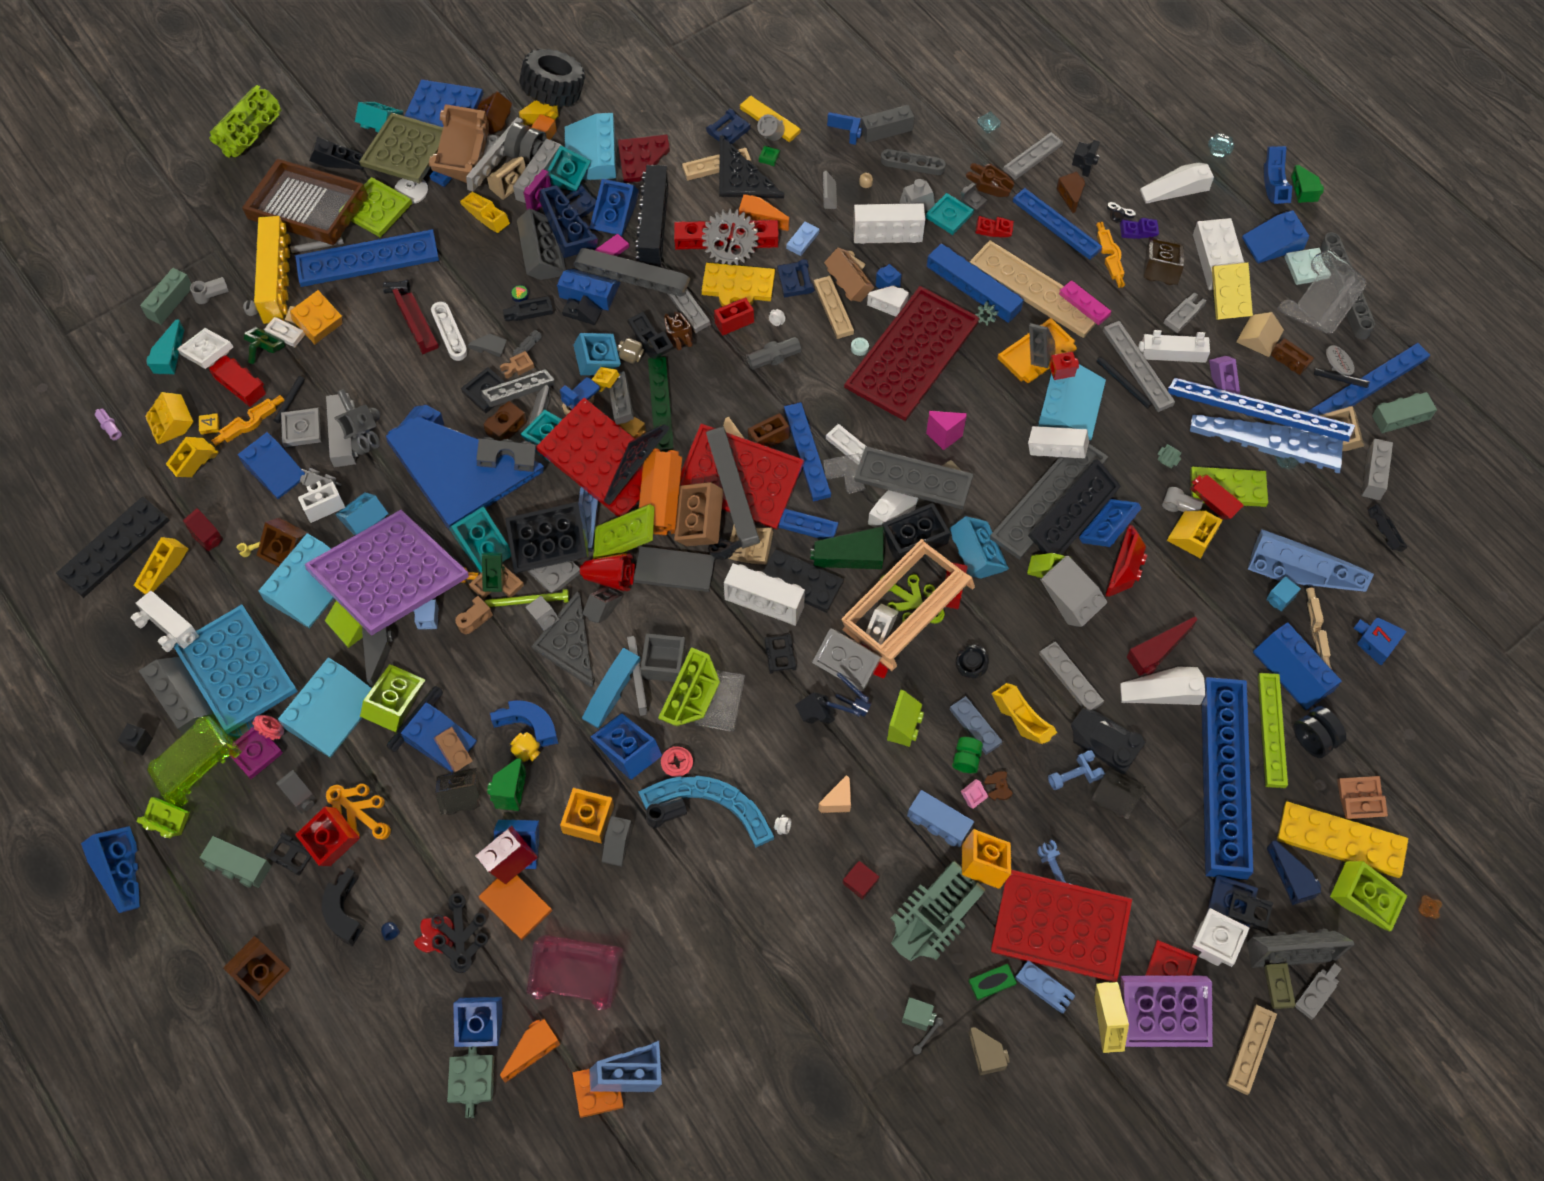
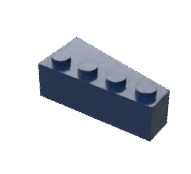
[540,185,598,258]

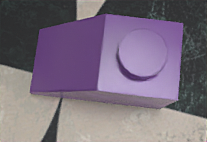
[1209,356,1240,394]

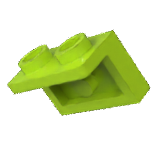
[136,797,190,838]

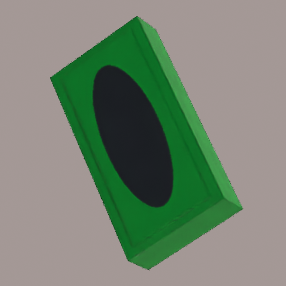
[968,964,1017,1001]

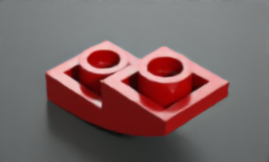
[975,216,1014,237]

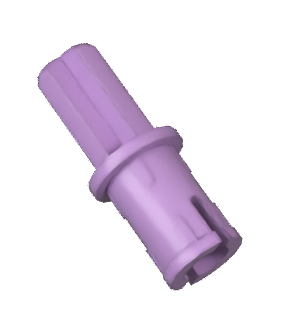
[95,409,122,440]

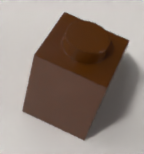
[1056,171,1085,213]

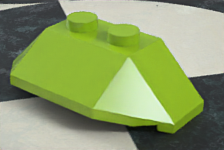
[658,647,720,726]

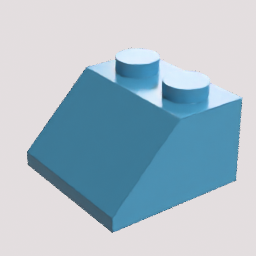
[573,333,621,376]
[335,492,388,535]

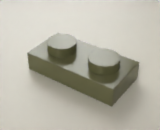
[1264,963,1296,1009]

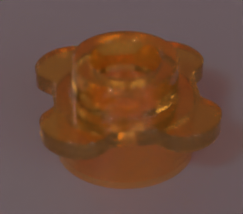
[1418,895,1442,919]

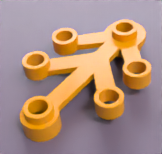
[326,784,391,840]

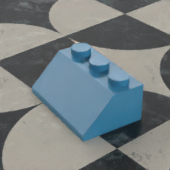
[949,516,1009,578]

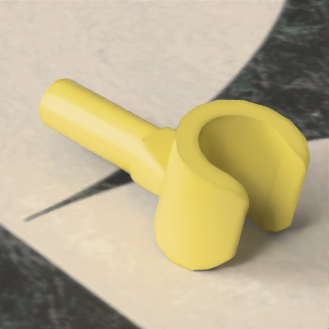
[237,542,260,557]

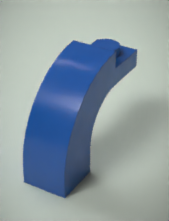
[1264,146,1292,204]
[490,700,558,748]

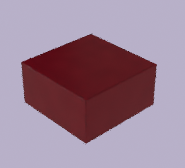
[842,861,879,900]

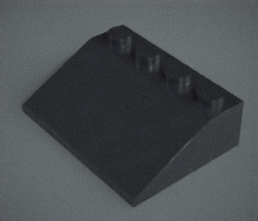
[505,502,588,574]

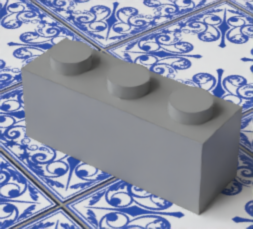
[1361,439,1393,500]

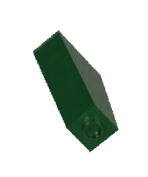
[810,527,883,569]

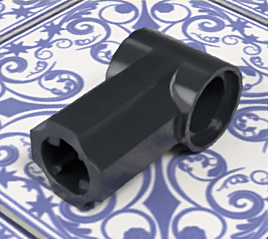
[646,797,687,828]

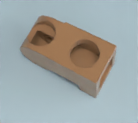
[456,596,493,634]

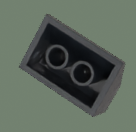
[882,503,950,563]

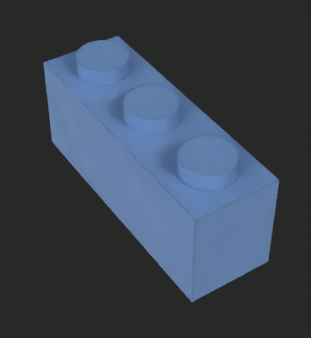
[907,790,974,848]

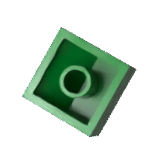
[487,758,527,811]

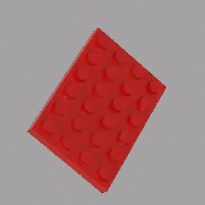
[536,398,644,517]
[679,424,804,530]
[990,870,1132,983]

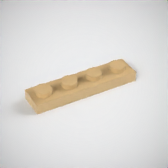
[682,148,751,181]
[814,276,854,339]
[1226,1005,1277,1095]

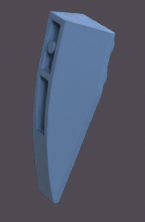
[1248,529,1374,592]

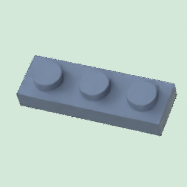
[950,696,1003,755]

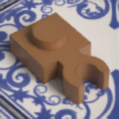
[500,351,534,378]

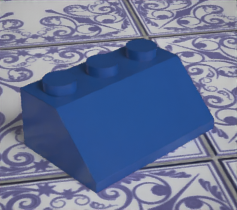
[557,269,620,311]

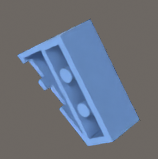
[589,1041,662,1092]

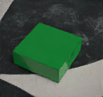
[759,146,780,166]

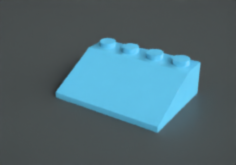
[565,113,616,180]
[1038,365,1106,440]
[259,533,334,629]
[278,657,372,758]

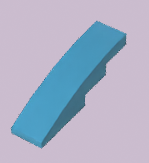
[582,648,641,729]

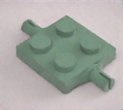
[447,1046,494,1118]

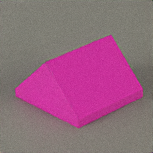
[926,411,966,450]

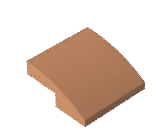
[1337,776,1388,819]

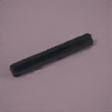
[386,686,443,752]

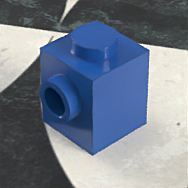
[876,264,901,289]

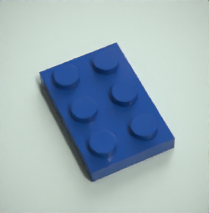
[1079,499,1141,547]

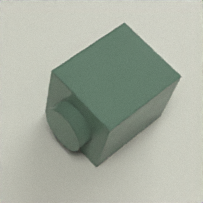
[901,997,936,1031]

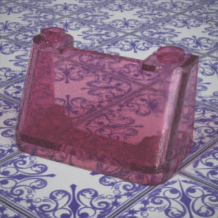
[526,935,623,1010]

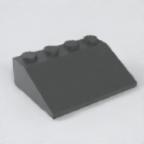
[1247,929,1354,968]

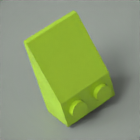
[360,664,425,732]
[1330,861,1407,931]

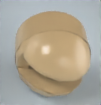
[859,173,873,188]

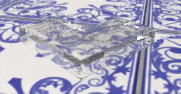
[823,453,866,493]

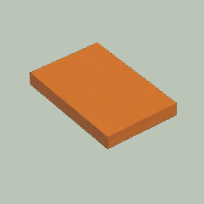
[478,875,552,940]

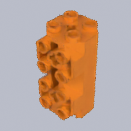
[639,448,682,535]

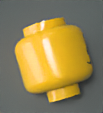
[510,732,540,762]

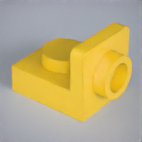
[591,367,620,392]

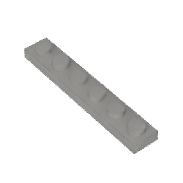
[466,117,523,192]
[1103,321,1175,412]

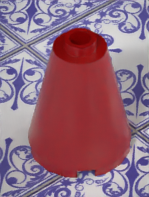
[580,553,635,591]

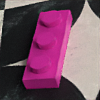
[1059,280,1111,325]

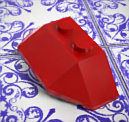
[1105,524,1147,597]

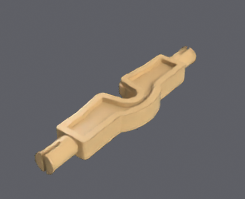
[1306,587,1331,669]

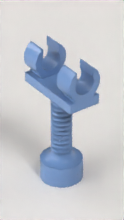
[1048,750,1105,790]
[1037,840,1071,884]

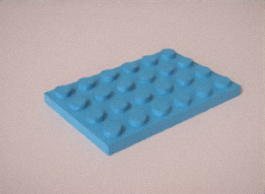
[174,605,298,734]

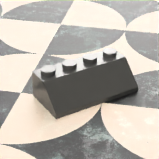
[517,208,566,280]
[139,657,216,737]

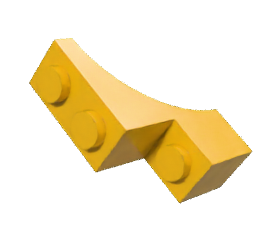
[991,683,1057,744]

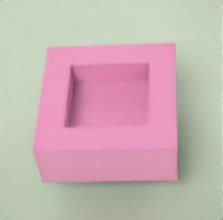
[961,779,988,809]

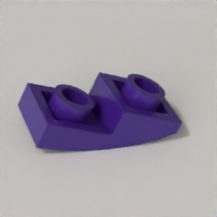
[1120,218,1159,239]

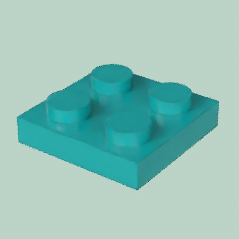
[926,193,974,235]

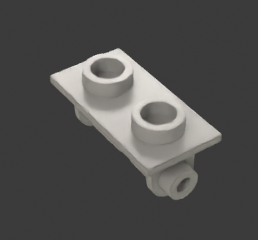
[300,468,341,489]

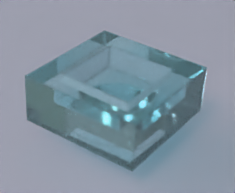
[977,111,1001,134]

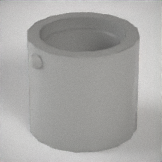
[757,114,785,141]

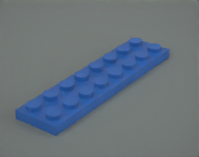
[295,229,439,287]

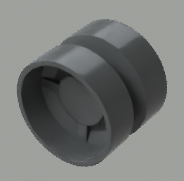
[504,122,547,164]

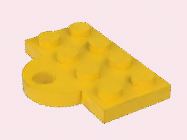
[702,263,775,307]

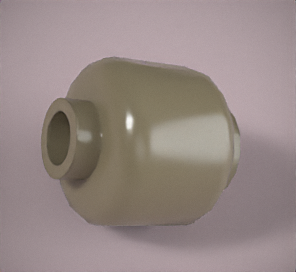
[617,338,644,364]

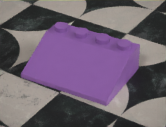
[1121,976,1213,1047]

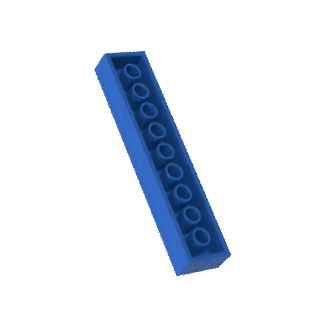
[1202,677,1253,880]

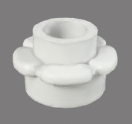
[769,309,786,326]
[774,815,791,835]

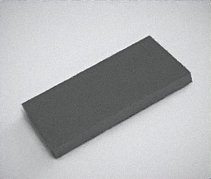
[634,546,715,592]

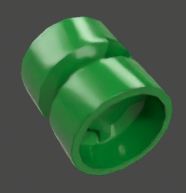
[952,737,983,774]

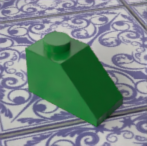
[1291,165,1324,203]

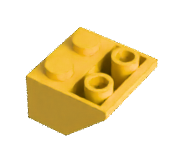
[145,392,193,444]
[1167,511,1223,559]

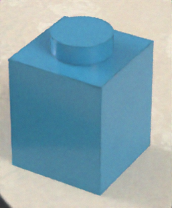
[1266,576,1301,612]

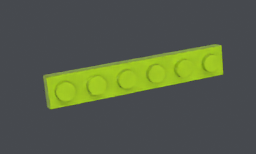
[1258,673,1288,788]

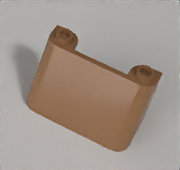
[429,104,489,183]

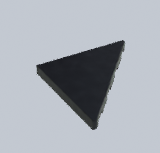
[719,135,784,199]
[604,424,670,505]

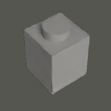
[526,596,559,631]

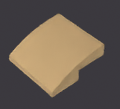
[728,525,773,565]

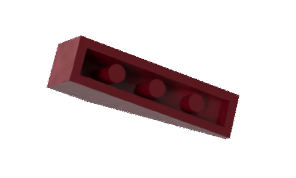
[1127,616,1198,676]

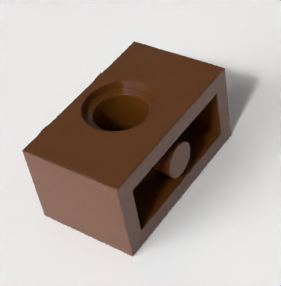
[483,401,527,441]
[748,413,789,448]

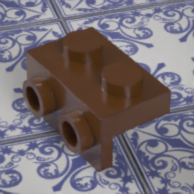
[1270,338,1314,375]

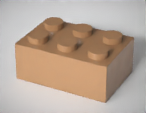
[674,482,723,546]

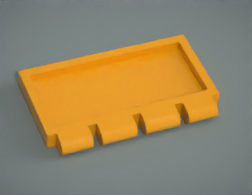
[997,318,1077,383]

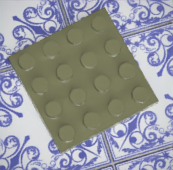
[359,113,443,184]

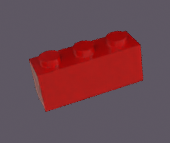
[209,355,266,407]

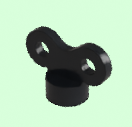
[1107,202,1136,223]

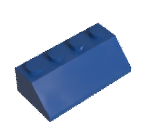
[1253,623,1342,711]

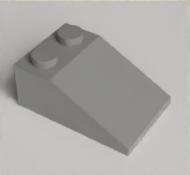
[1040,556,1108,627]

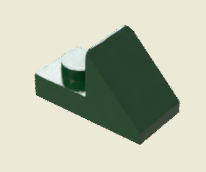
[481,553,505,592]

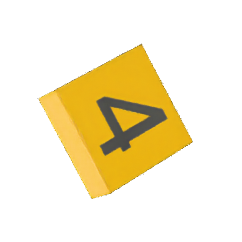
[199,414,219,434]

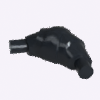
[708,533,742,560]

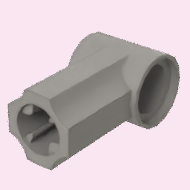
[190,277,229,304]
[1162,487,1203,512]

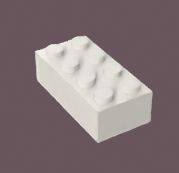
[853,204,925,244]
[1193,218,1244,290]
[724,563,805,626]

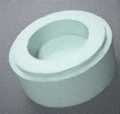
[851,338,869,356]

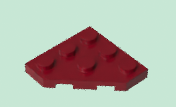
[618,134,670,183]

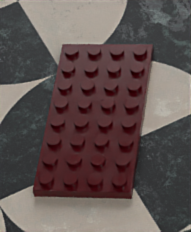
[844,286,980,422]

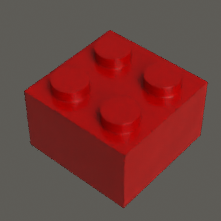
[295,807,360,866]

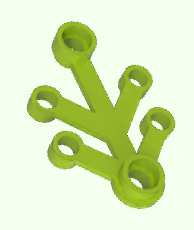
[880,575,945,624]

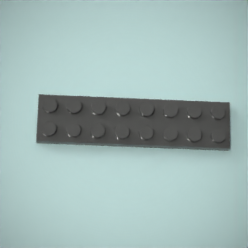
[990,444,1108,560]

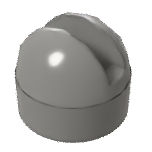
[243,300,258,316]

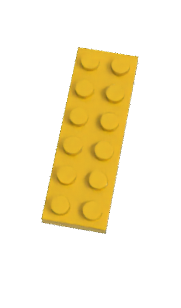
[1277,801,1408,878]

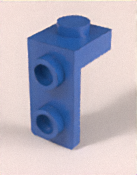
[827,112,862,145]
[560,377,600,409]

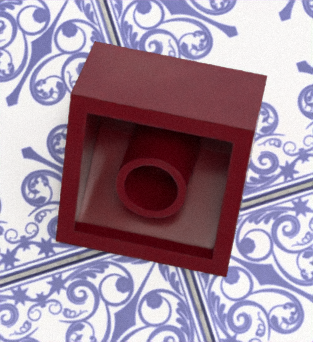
[475,826,538,884]

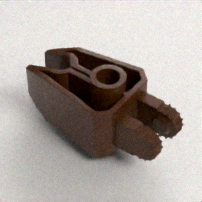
[966,163,1014,197]
[664,311,693,350]

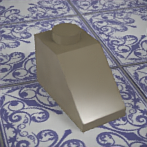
[968,1027,1009,1076]

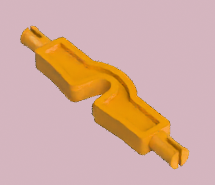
[1096,222,1125,288]
[211,395,284,447]

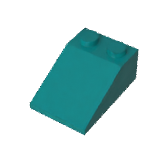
[449,506,511,573]

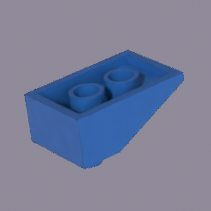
[590,179,639,236]
[1242,210,1309,263]
[238,432,305,499]
[401,702,477,773]
[591,713,662,780]

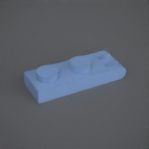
[1015,961,1075,1014]

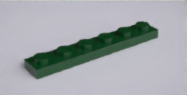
[648,357,674,452]

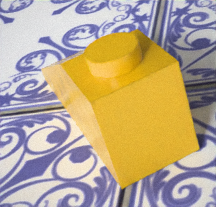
[133,537,188,595]

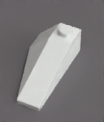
[1140,163,1214,203]
[868,490,918,534]
[1120,667,1205,705]

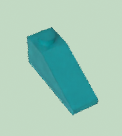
[147,320,185,374]

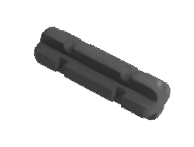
[513,330,542,356]

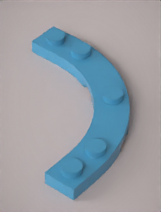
[638,776,774,848]

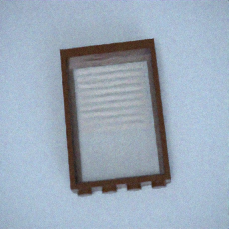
[242,159,368,245]

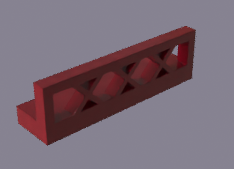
[392,289,439,355]

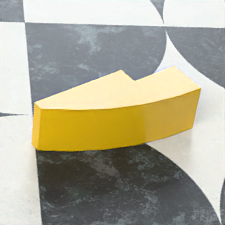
[460,192,510,233]

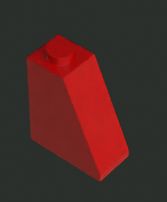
[1190,474,1244,520]

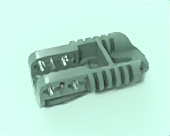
[890,861,986,962]

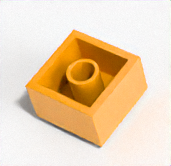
[290,290,342,345]
[560,788,614,844]
[962,829,1011,889]

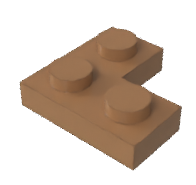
[469,564,524,599]

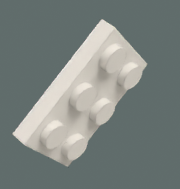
[177,328,233,369]

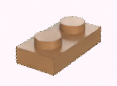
[433,727,472,772]

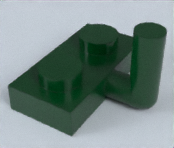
[244,327,285,364]

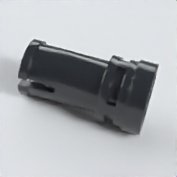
[383,280,410,294]

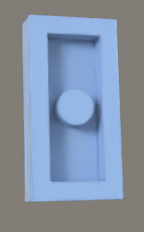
[786,222,819,256]

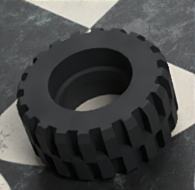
[519,49,585,107]

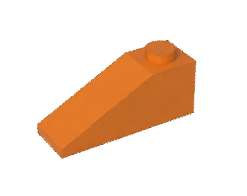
[739,195,789,231]
[500,1019,560,1083]

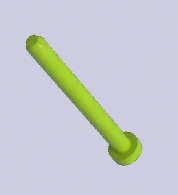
[484,589,569,607]

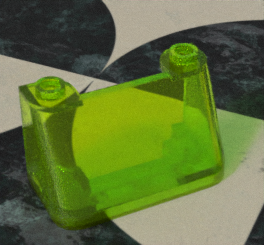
[147,716,242,808]

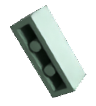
[140,268,191,325]
[1372,392,1437,433]
[200,836,272,888]

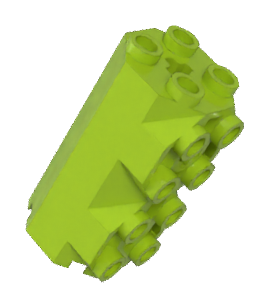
[209,85,282,158]

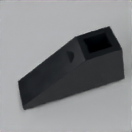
[309,137,364,170]

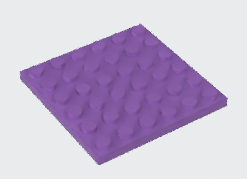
[305,510,469,636]

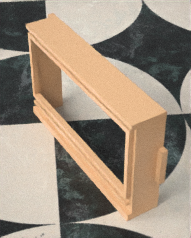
[841,539,975,671]

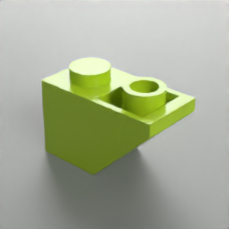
[1027,553,1071,578]

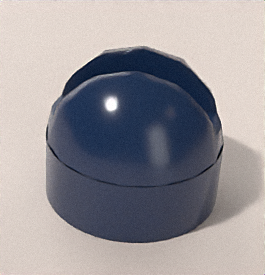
[381,922,400,940]

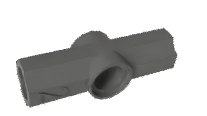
[746,337,802,370]

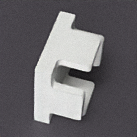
[1192,908,1249,967]

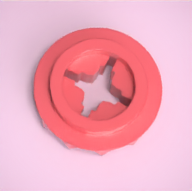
[252,715,284,740]
[661,747,693,778]

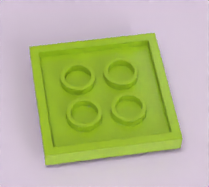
[339,177,412,237]

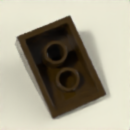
[1143,237,1184,285]

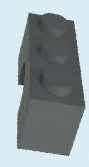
[477,437,536,472]

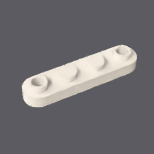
[431,302,467,361]

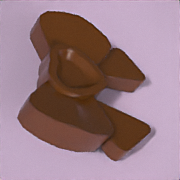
[984,771,1013,801]

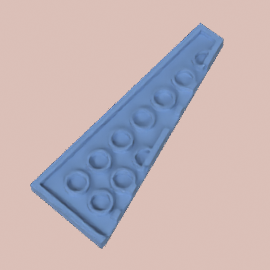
[1190,415,1343,473]

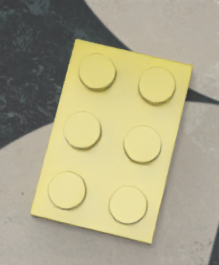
[1212,263,1253,320]

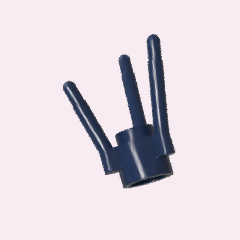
[827,672,872,717]

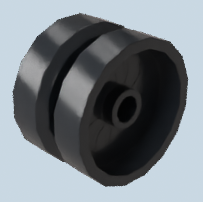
[1293,706,1346,758]

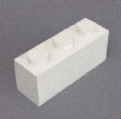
[1028,426,1089,458]

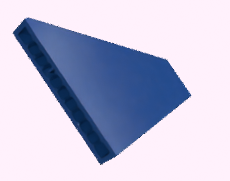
[386,417,544,531]

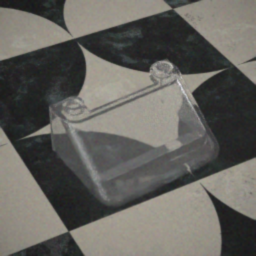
[1277,249,1366,334]

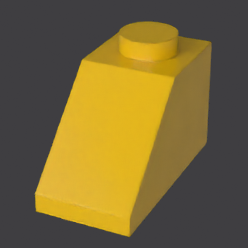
[519,100,559,125]

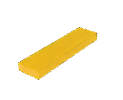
[740,96,801,142]

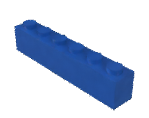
[927,244,1024,323]

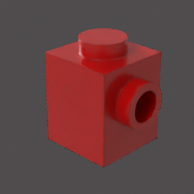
[1049,352,1079,380]

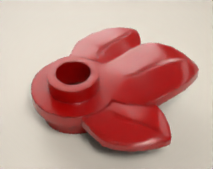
[414,916,454,953]

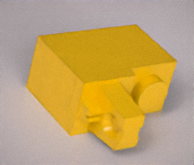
[166,437,218,477]

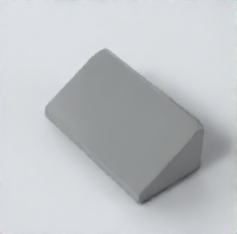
[823,171,837,209]
[529,385,551,424]

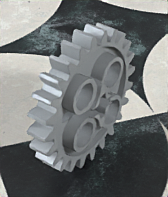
[702,208,758,265]

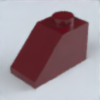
[183,508,223,552]

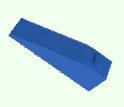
[81,826,140,913]

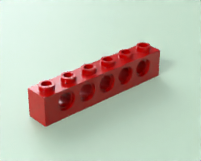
[674,220,778,250]

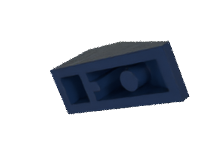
[1267,840,1321,905]

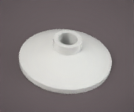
[394,179,428,204]

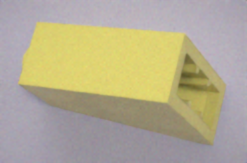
[1095,982,1129,1053]

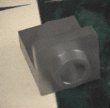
[961,183,987,214]

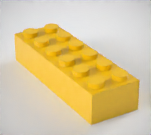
[254,216,291,324]

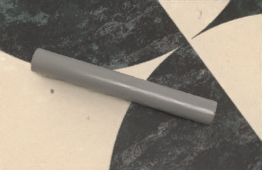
[290,237,344,253]

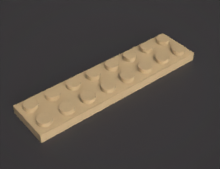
[969,240,1096,338]

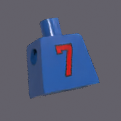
[1353,618,1407,665]

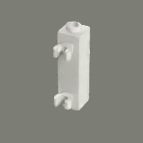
[1138,330,1210,363]
[131,591,199,652]

